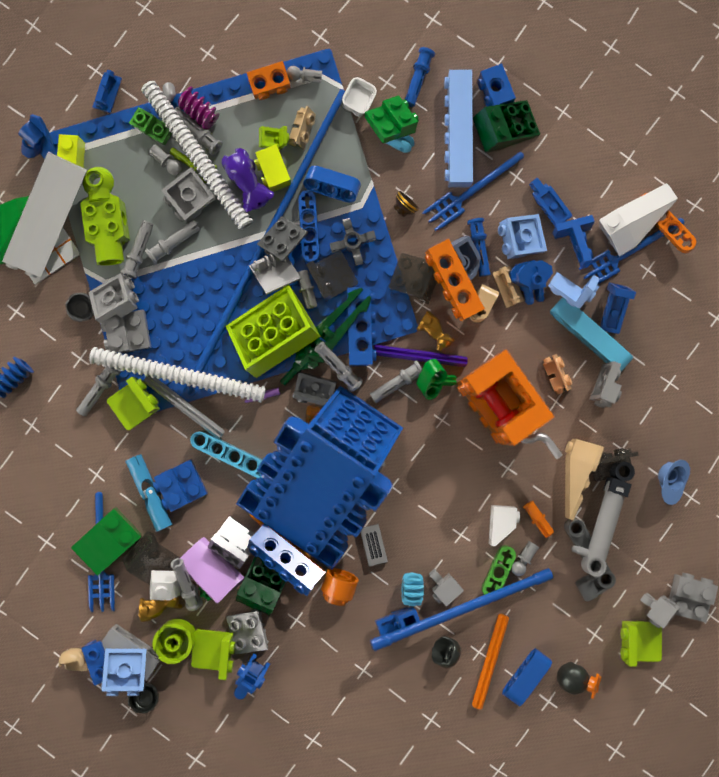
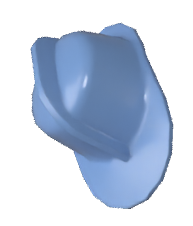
[658,460,690,505]

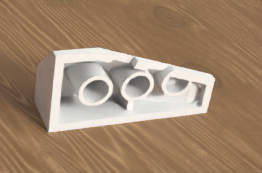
[599,183,678,257]

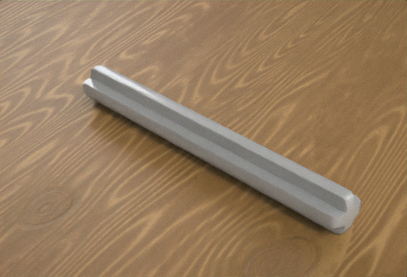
[144,375,225,439]

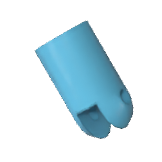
[386,135,415,153]

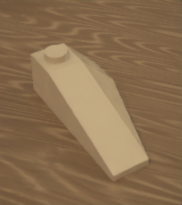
[565,439,604,520]

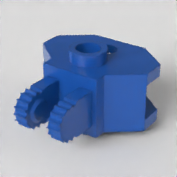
[509,260,553,305]
[234,653,270,700]

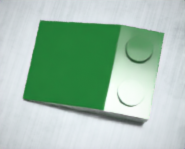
[71,507,142,576]

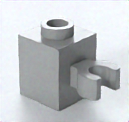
[429,568,464,607]
[640,593,680,629]

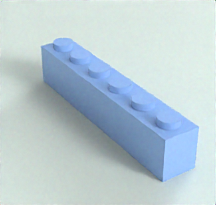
[444,70,473,188]

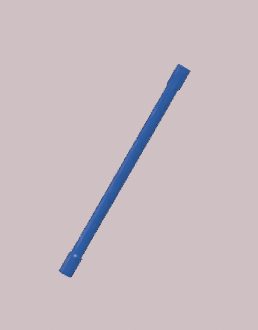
[370,568,553,652]

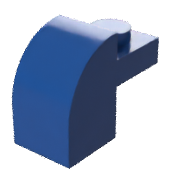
[375,607,420,636]

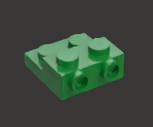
[364,95,419,144]

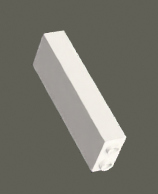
[2,152,87,278]

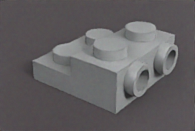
[161,167,216,224]
[89,273,139,323]
[101,310,152,354]
[590,361,622,408]
[669,572,718,623]

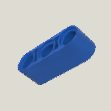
[303,165,361,203]
[502,648,552,706]

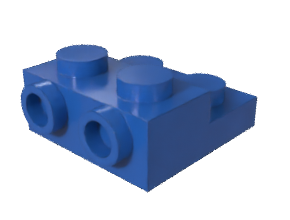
[153,459,208,512]

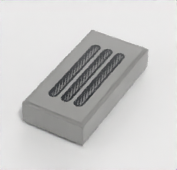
[361,524,388,567]

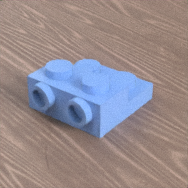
[498,214,547,259]
[101,649,147,696]

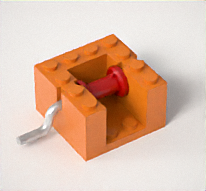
[457,350,563,459]

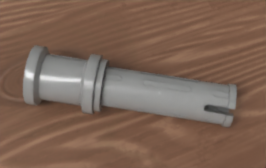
[174,107,222,156]
[120,220,154,279]
[145,220,200,264]
[314,342,363,392]
[369,360,422,403]
[76,366,121,416]
[171,558,203,611]

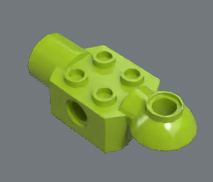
[80,167,130,266]

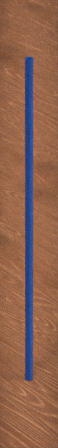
[183,89,345,395]

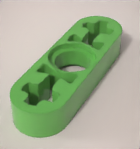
[482,545,516,595]

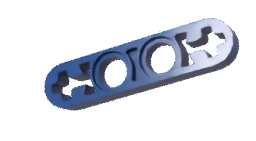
[298,190,320,264]

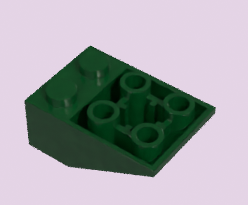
[472,100,541,153]
[235,546,289,616]

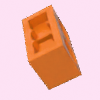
[246,61,291,100]

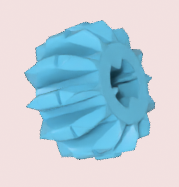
[401,572,424,607]

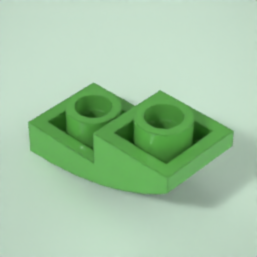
[129,107,172,146]

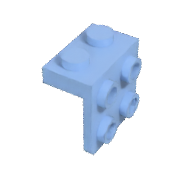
[548,272,600,309]

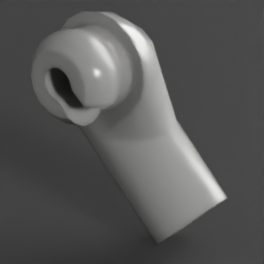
[162,82,176,103]

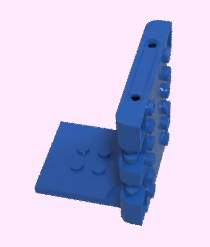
[236,386,403,570]

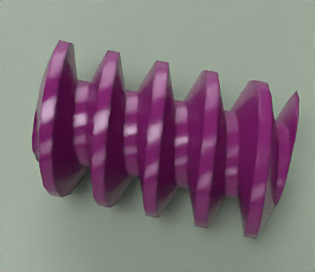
[178,86,220,130]

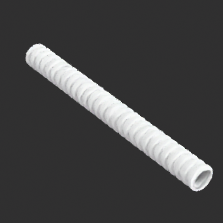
[141,81,253,230]
[89,347,266,403]

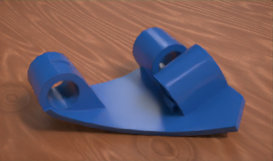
[18,114,56,159]

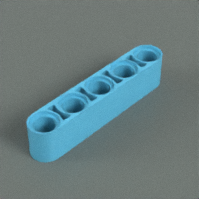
[550,297,633,372]
[190,432,263,478]

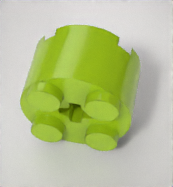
[152,619,195,664]

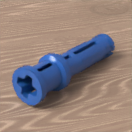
[405,47,435,107]
[467,218,491,277]

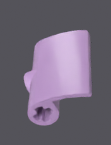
[180,537,245,604]

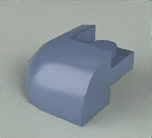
[440,236,481,286]

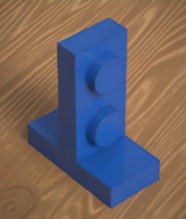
[552,215,595,269]
[600,282,636,334]

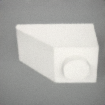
[489,505,520,546]
[149,570,191,600]

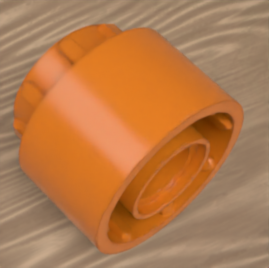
[321,568,359,606]

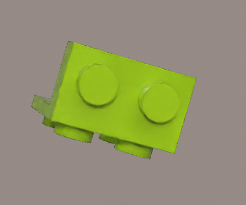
[107,377,160,430]
[620,621,662,667]
[191,629,235,680]

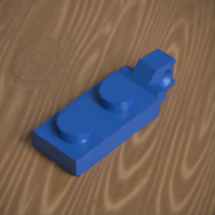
[529,177,573,226]

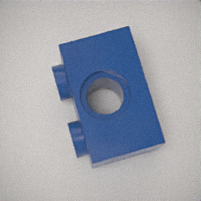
[477,63,516,107]

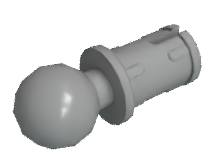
[286,66,322,83]
[148,144,182,175]
[511,541,540,576]

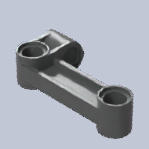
[564,518,616,601]

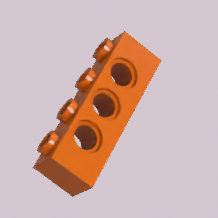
[425,239,485,321]

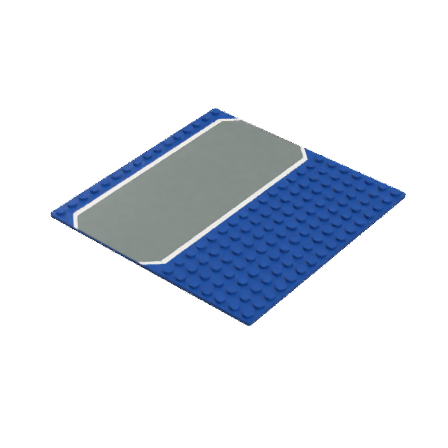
[49,49,418,412]

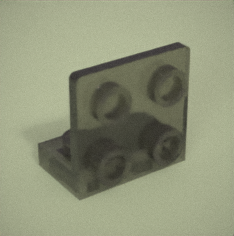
[306,251,358,302]
[389,253,437,304]
[592,448,639,482]
[123,531,180,585]

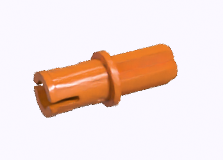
[523,501,554,538]

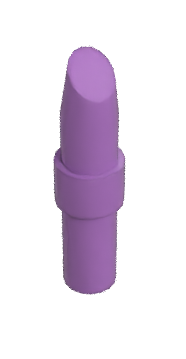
[245,387,280,403]

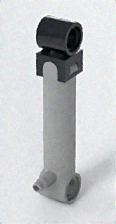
[571,462,635,577]

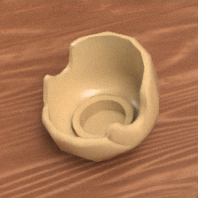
[59,648,89,671]

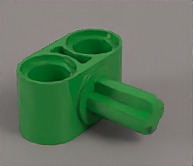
[416,359,457,400]

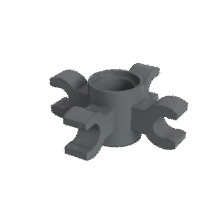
[330,218,376,266]

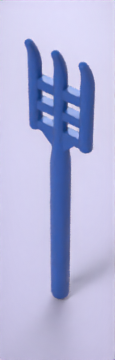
[422,152,524,231]
[579,218,685,285]
[88,492,115,612]

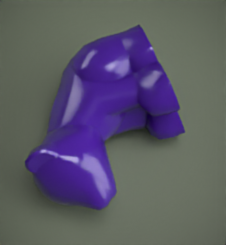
[221,148,274,212]

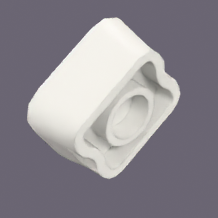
[342,77,377,117]

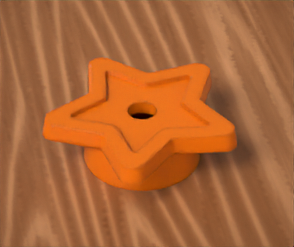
[587,673,601,699]

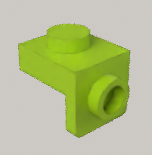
[259,126,289,150]

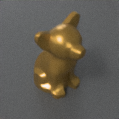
[417,310,455,352]
[139,596,182,622]

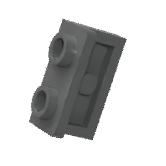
[292,372,337,408]

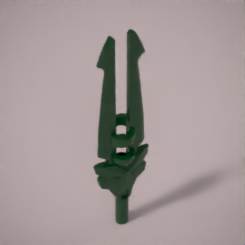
[280,288,371,386]

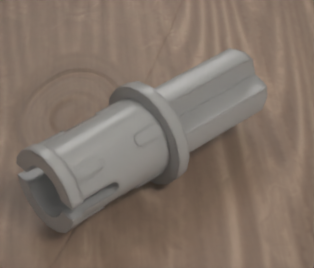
[297,270,317,309]

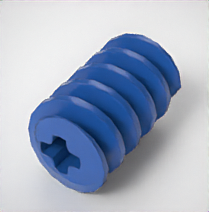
[0,356,34,398]

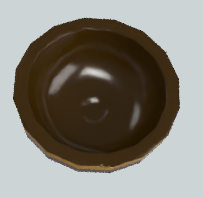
[394,191,419,217]

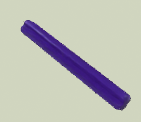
[374,345,468,367]

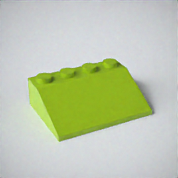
[226,285,320,378]

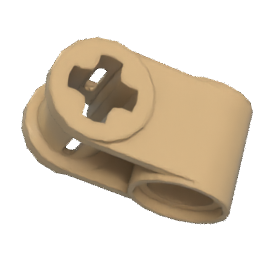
[470,284,499,323]

